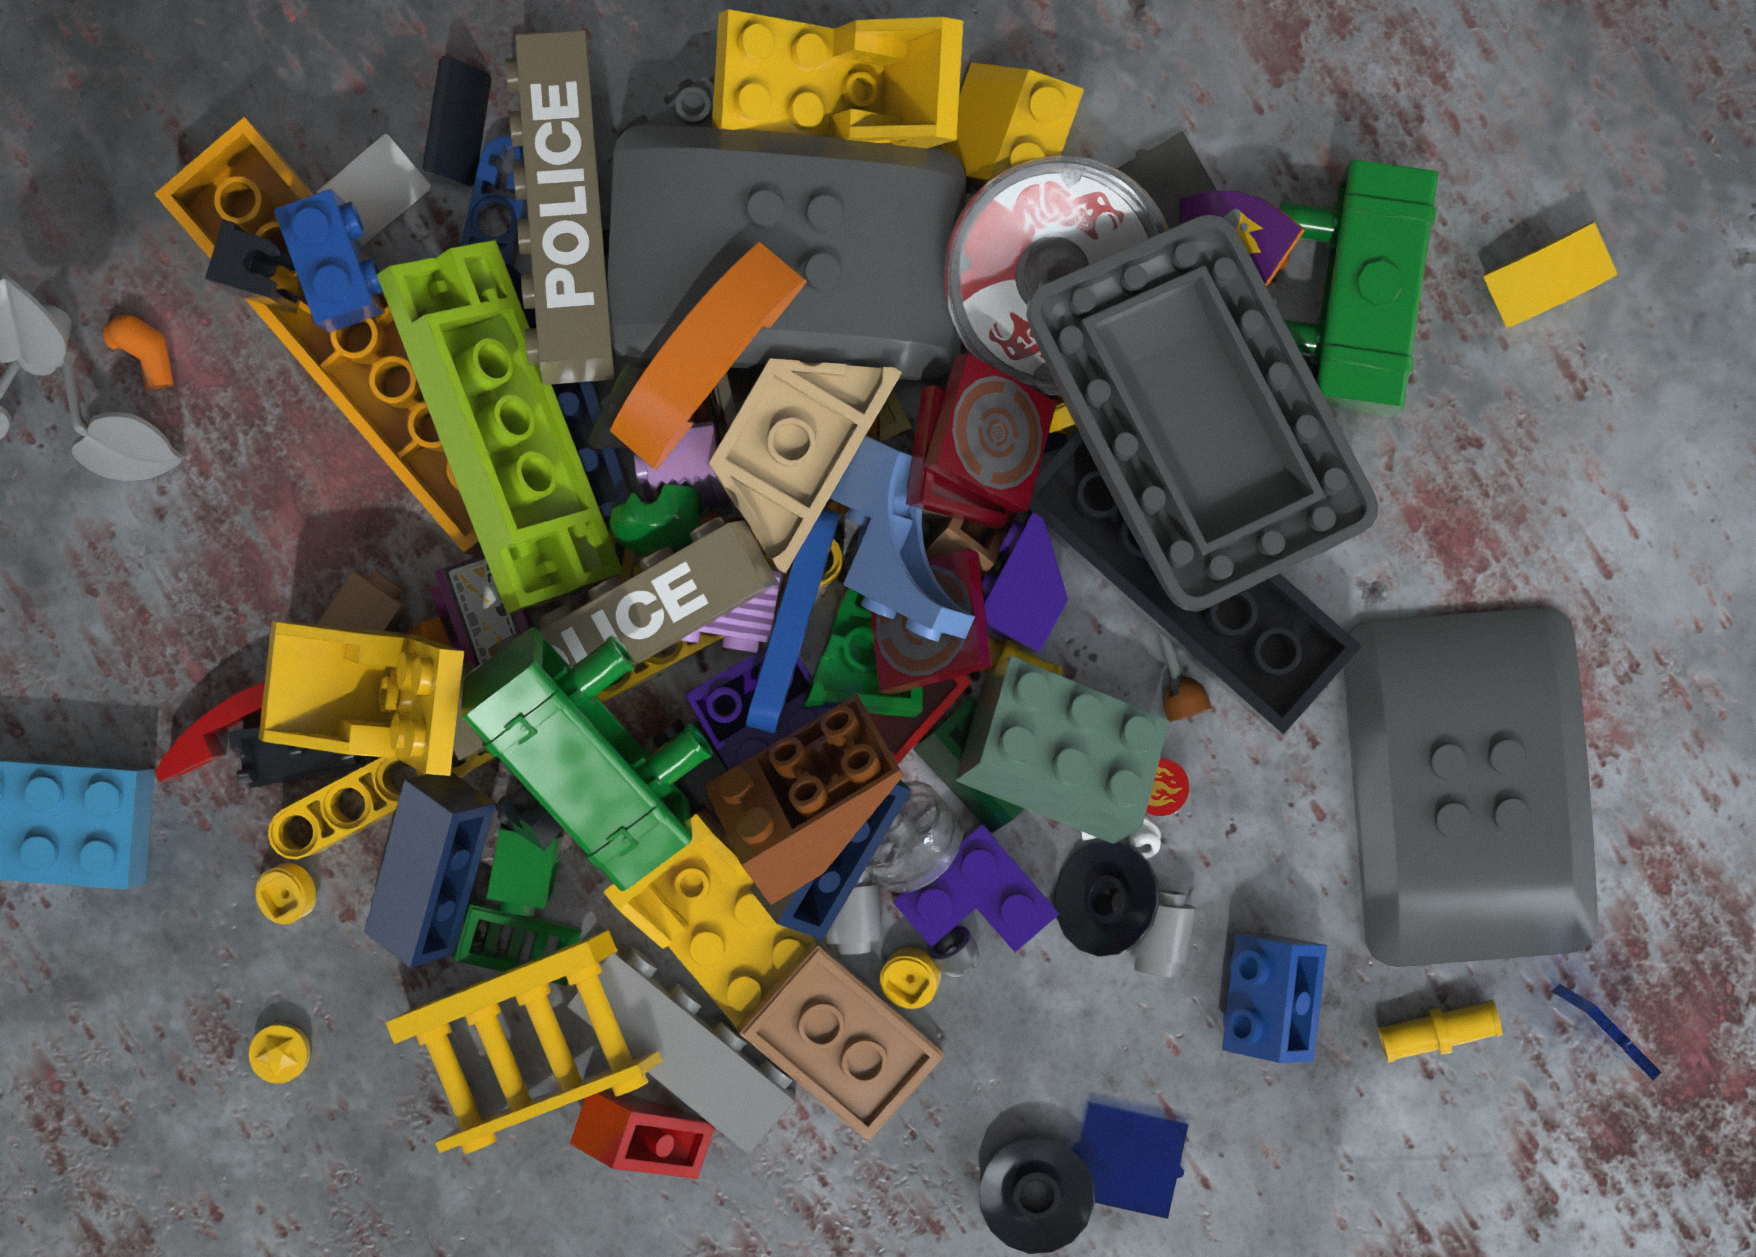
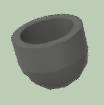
[928,926,979,978]

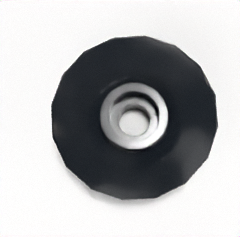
[1054,841,1160,957]
[979,1137,1095,1254]

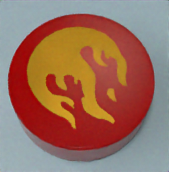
[1146,758,1189,816]

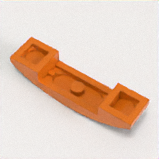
[610,242,807,470]

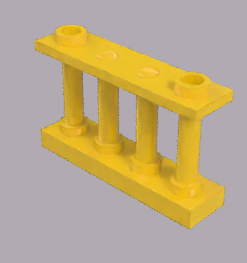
[385,930,663,1154]

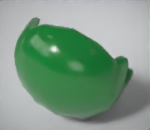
[609,484,702,557]

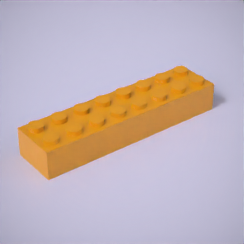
[154,117,482,556]

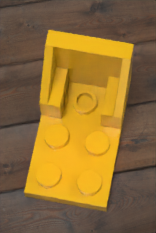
[712,9,964,149]
[259,620,464,776]
[603,807,824,1028]

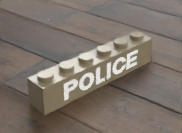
[505,30,615,385]
[453,517,779,760]

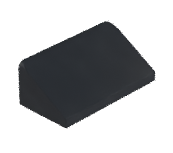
[422,56,492,187]

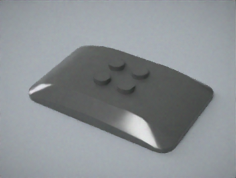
[607,125,966,381]
[1026,215,1378,612]
[1344,607,1598,967]

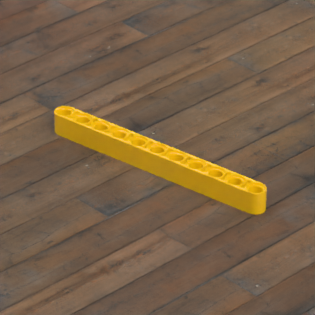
[268,539,843,859]

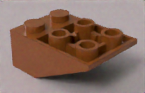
[703,694,904,905]

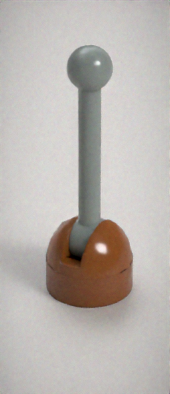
[1156,630,1212,723]

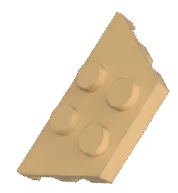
[708,358,902,573]

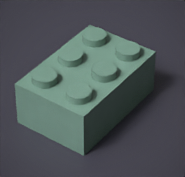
[955,656,1170,844]

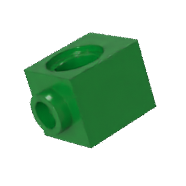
[486,826,564,916]

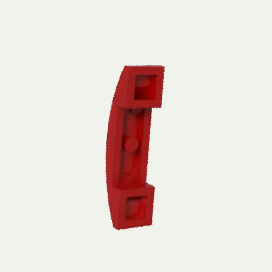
[154,681,265,782]

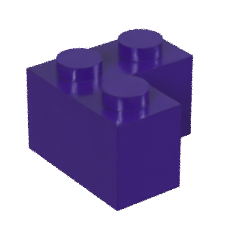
[892,821,1059,953]

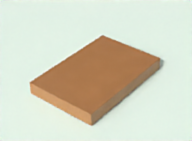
[737,941,945,1142]

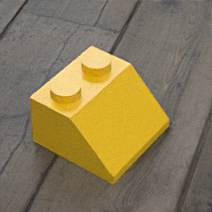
[940,62,1084,191]

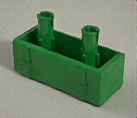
[1279,160,1439,417]
[460,627,713,892]

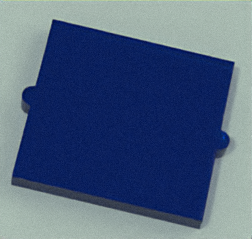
[1551,983,1662,1081]
[1073,1102,1189,1219]

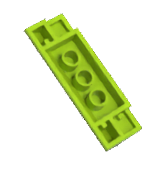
[377,240,624,614]

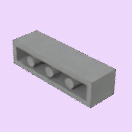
[567,946,796,1156]

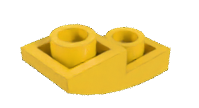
[1483,220,1618,328]

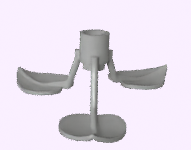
[0,273,183,481]

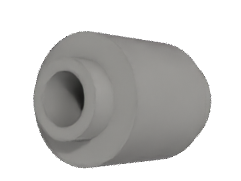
[824,868,882,955]
[1130,889,1196,977]

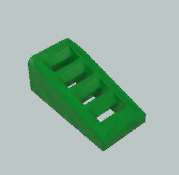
[451,898,582,986]

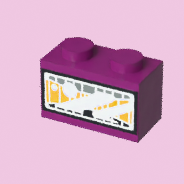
[431,554,535,668]

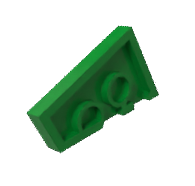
[802,587,922,717]

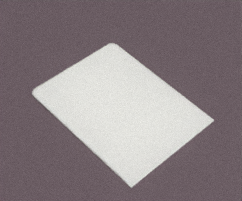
[316,134,431,247]

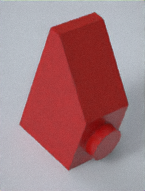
[570,1091,715,1179]

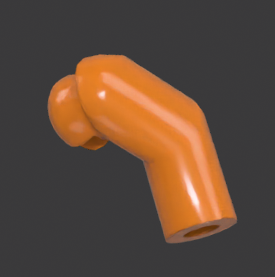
[102,314,174,390]

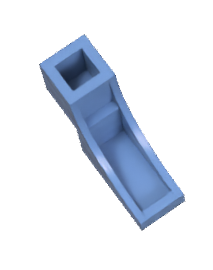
[830,435,975,642]

